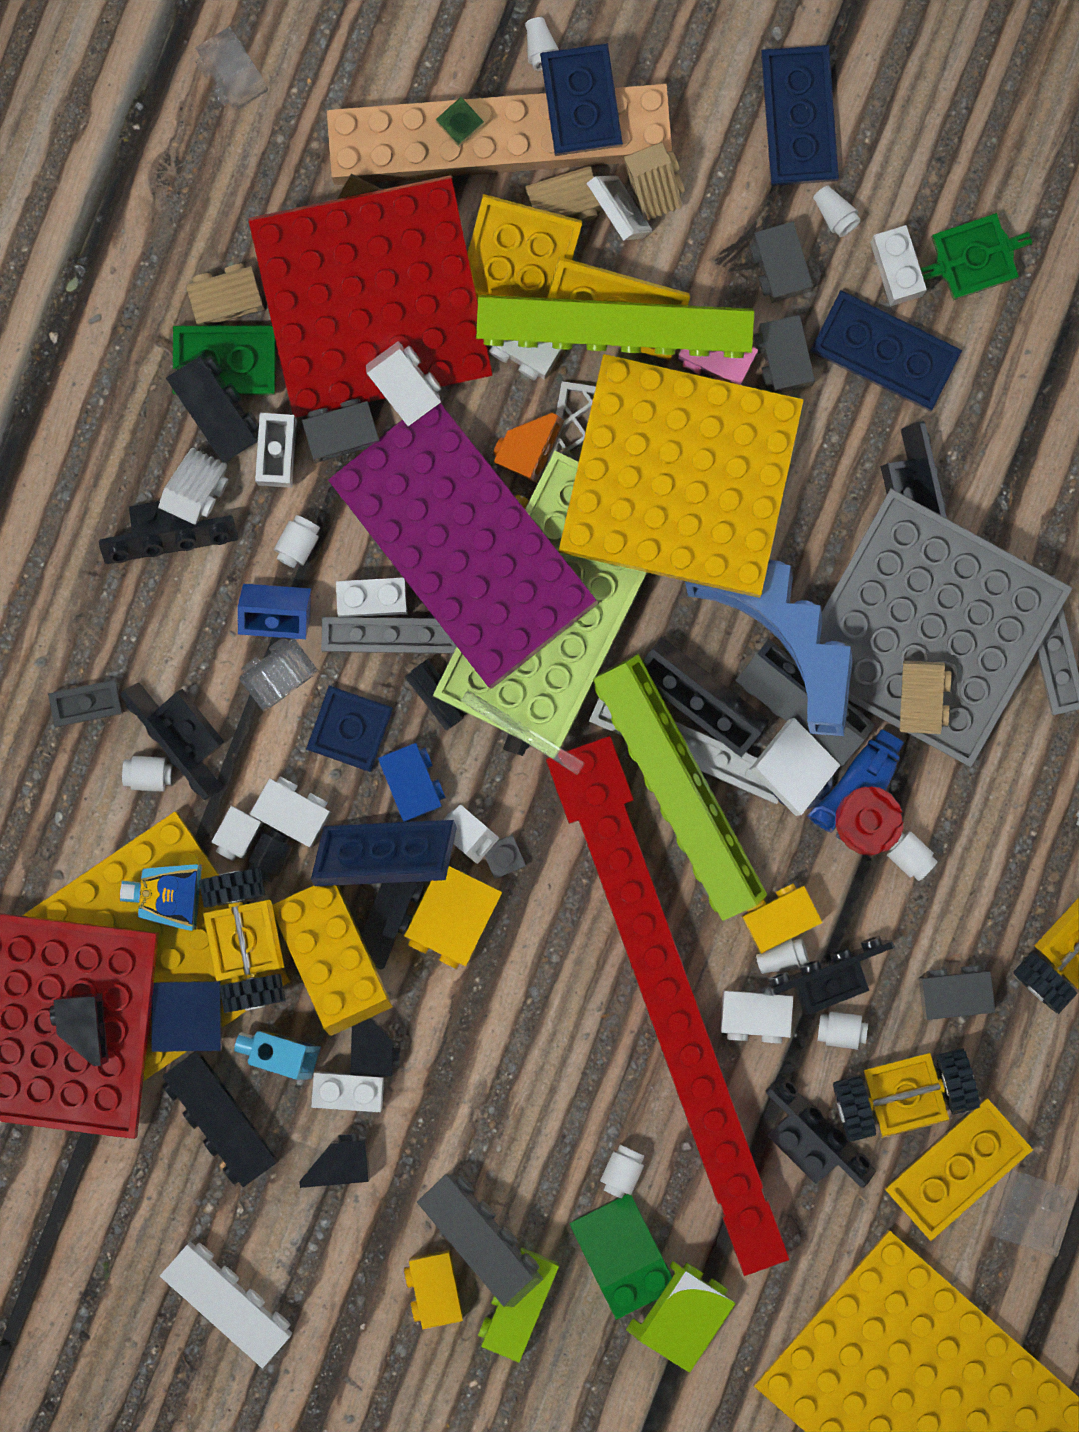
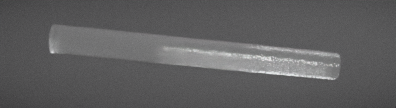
[461,690,585,775]

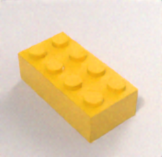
[272,885,393,1036]

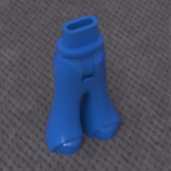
[807,729,904,840]

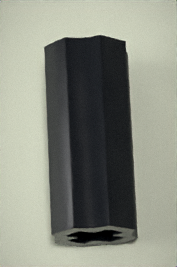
[405,659,468,731]

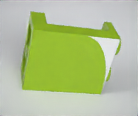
[626,1261,736,1373]

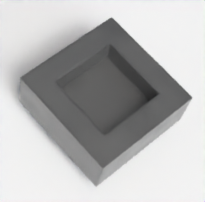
[485,834,526,879]

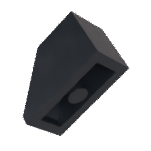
[50,993,109,1066]
[350,1017,400,1076]
[299,1133,370,1188]

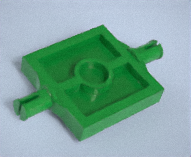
[920,213,1032,301]

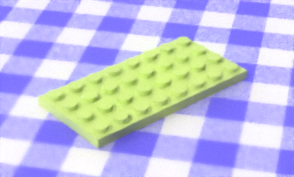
[433,450,647,757]

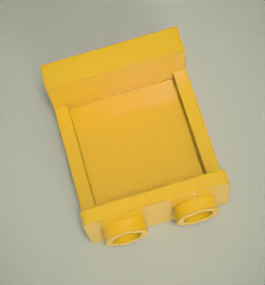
[404,866,503,969]

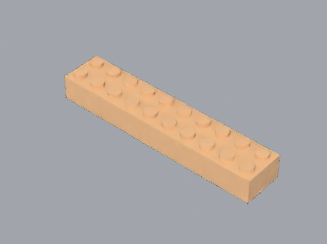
[327,84,672,185]

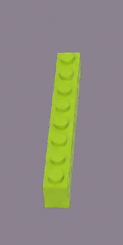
[476,295,754,358]
[593,654,767,921]

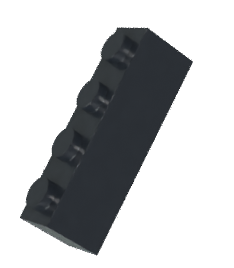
[642,636,769,758]
[162,1051,279,1188]

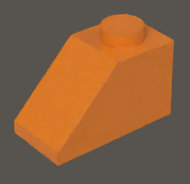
[493,413,564,483]

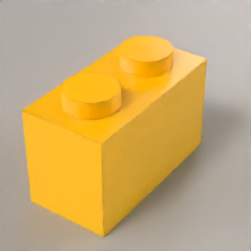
[741,883,823,954]
[404,1250,464,1329]

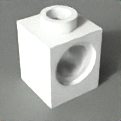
[444,804,499,864]
[212,806,264,861]

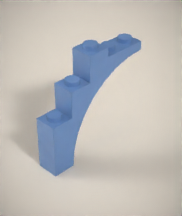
[685,560,852,736]

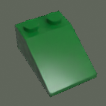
[569,1194,673,1320]

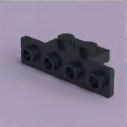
[880,421,947,518]
[99,501,238,564]
[120,683,225,800]
[361,882,425,970]
[761,936,895,1015]
[765,1074,876,1188]

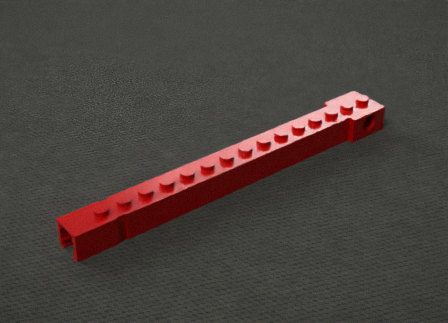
[546,736,790,1276]

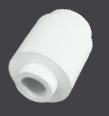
[274,515,320,568]
[122,756,173,792]
[887,831,938,881]
[817,1011,868,1050]
[600,1145,645,1199]

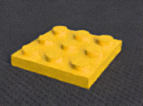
[467,194,582,300]

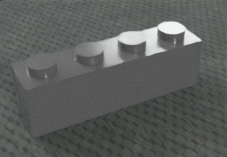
[735,639,875,766]
[417,1174,543,1307]

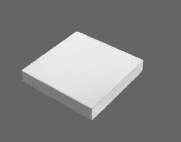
[587,175,652,241]
[750,718,840,816]

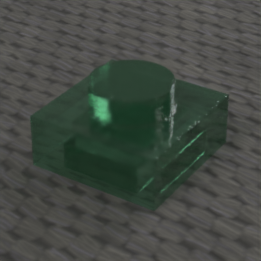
[436,97,484,147]

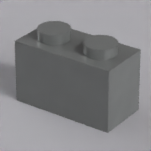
[749,221,813,303]
[754,315,815,393]
[302,398,379,463]
[919,965,995,1020]

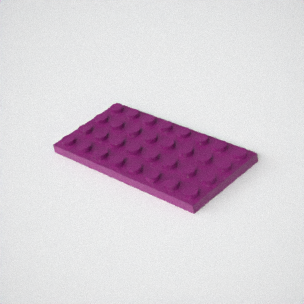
[328,403,599,689]

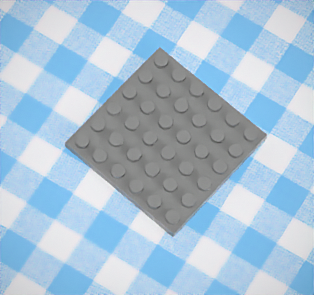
[820,488,1072,767]

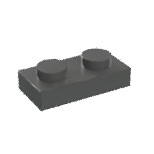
[48,680,123,728]

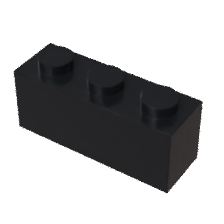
[166,350,259,463]

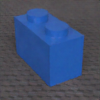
[238,584,311,640]
[378,743,446,822]

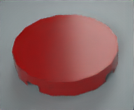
[835,787,904,856]

